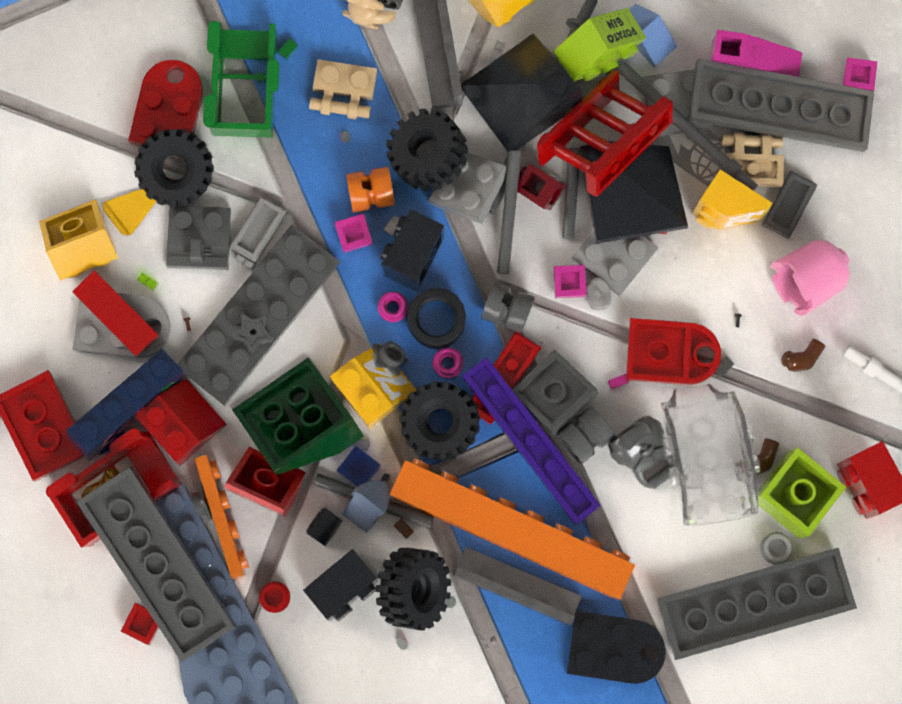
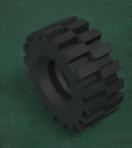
[386,108,468,191]
[134,129,214,207]
[399,381,480,460]
[375,547,451,631]

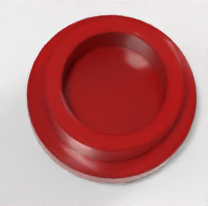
[259,581,291,613]

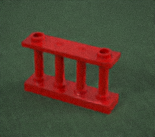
[537,70,673,197]

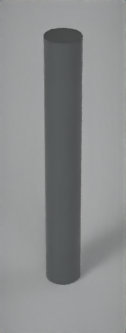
[562,148,580,239]

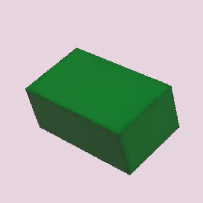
[278,38,298,60]

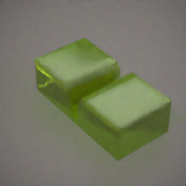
[137,272,158,291]

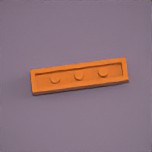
[194,455,249,580]

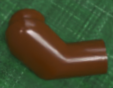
[781,338,826,372]
[739,438,780,477]

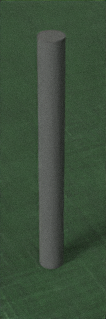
[497,150,521,274]
[314,473,434,529]

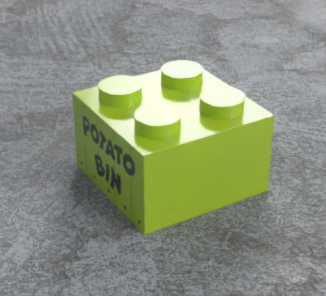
[553,8,646,81]
[751,447,846,539]

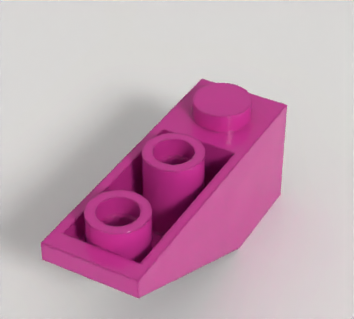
[710,29,802,77]

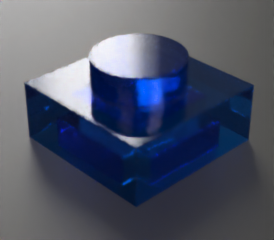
[336,446,381,487]

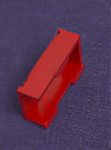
[46,428,182,548]

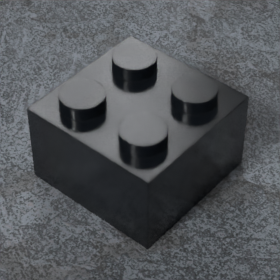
[380,209,444,292]
[303,549,379,622]

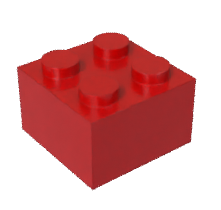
[837,441,902,519]

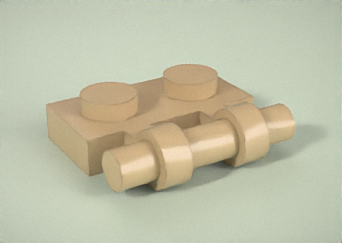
[309,59,378,120]
[721,132,784,188]

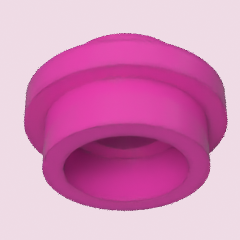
[378,292,408,323]
[433,347,464,379]

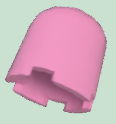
[771,240,850,316]

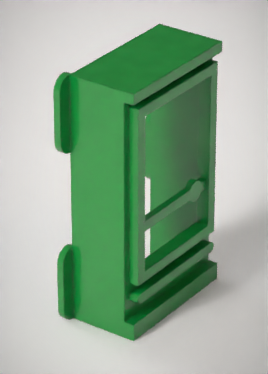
[203,21,280,138]

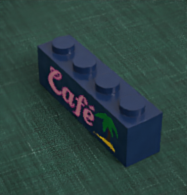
[66,349,183,461]

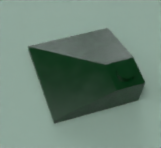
[232,357,364,475]

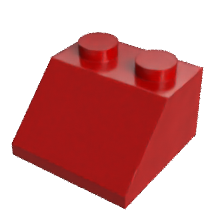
[135,379,227,466]
[224,446,306,517]

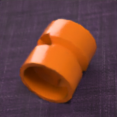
[346,166,395,213]

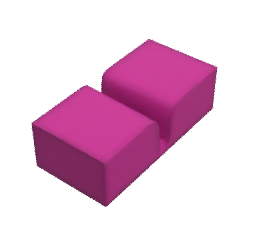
[608,374,629,390]

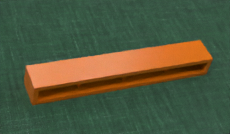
[390,458,635,601]

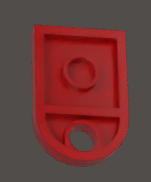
[128,60,203,146]
[625,318,721,385]

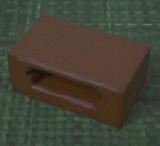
[393,518,414,539]

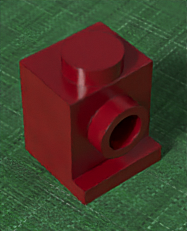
[517,163,567,210]

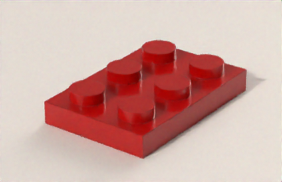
[0,370,84,482]

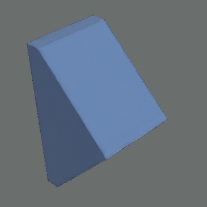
[629,4,677,67]

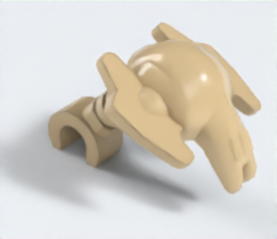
[342,0,397,30]

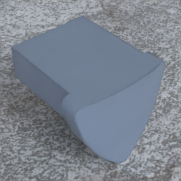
[342,481,390,533]

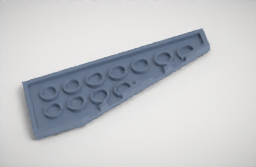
[155,482,298,704]

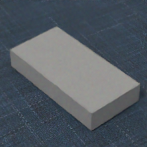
[229,196,288,264]

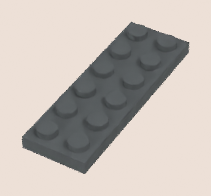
[688,59,874,152]
[177,224,340,406]
[76,466,237,662]
[657,548,857,660]

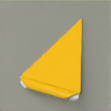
[103,177,175,237]

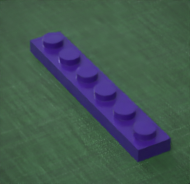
[461,357,601,525]

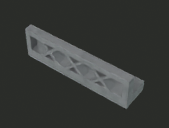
[414,0,463,109]
[454,547,582,625]

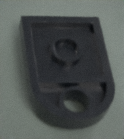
[567,611,666,684]

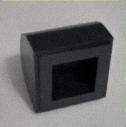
[306,508,343,547]

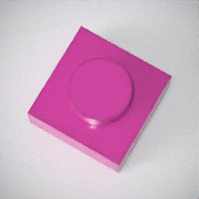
[842,57,878,91]
[334,213,373,253]
[553,265,586,299]

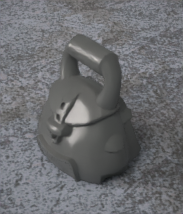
[608,416,676,489]

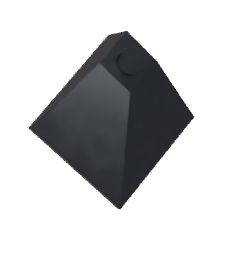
[461,34,583,153]
[580,141,688,244]

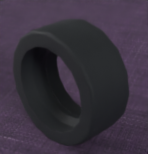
[407,288,466,349]

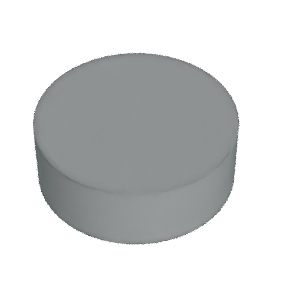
[760,532,793,564]

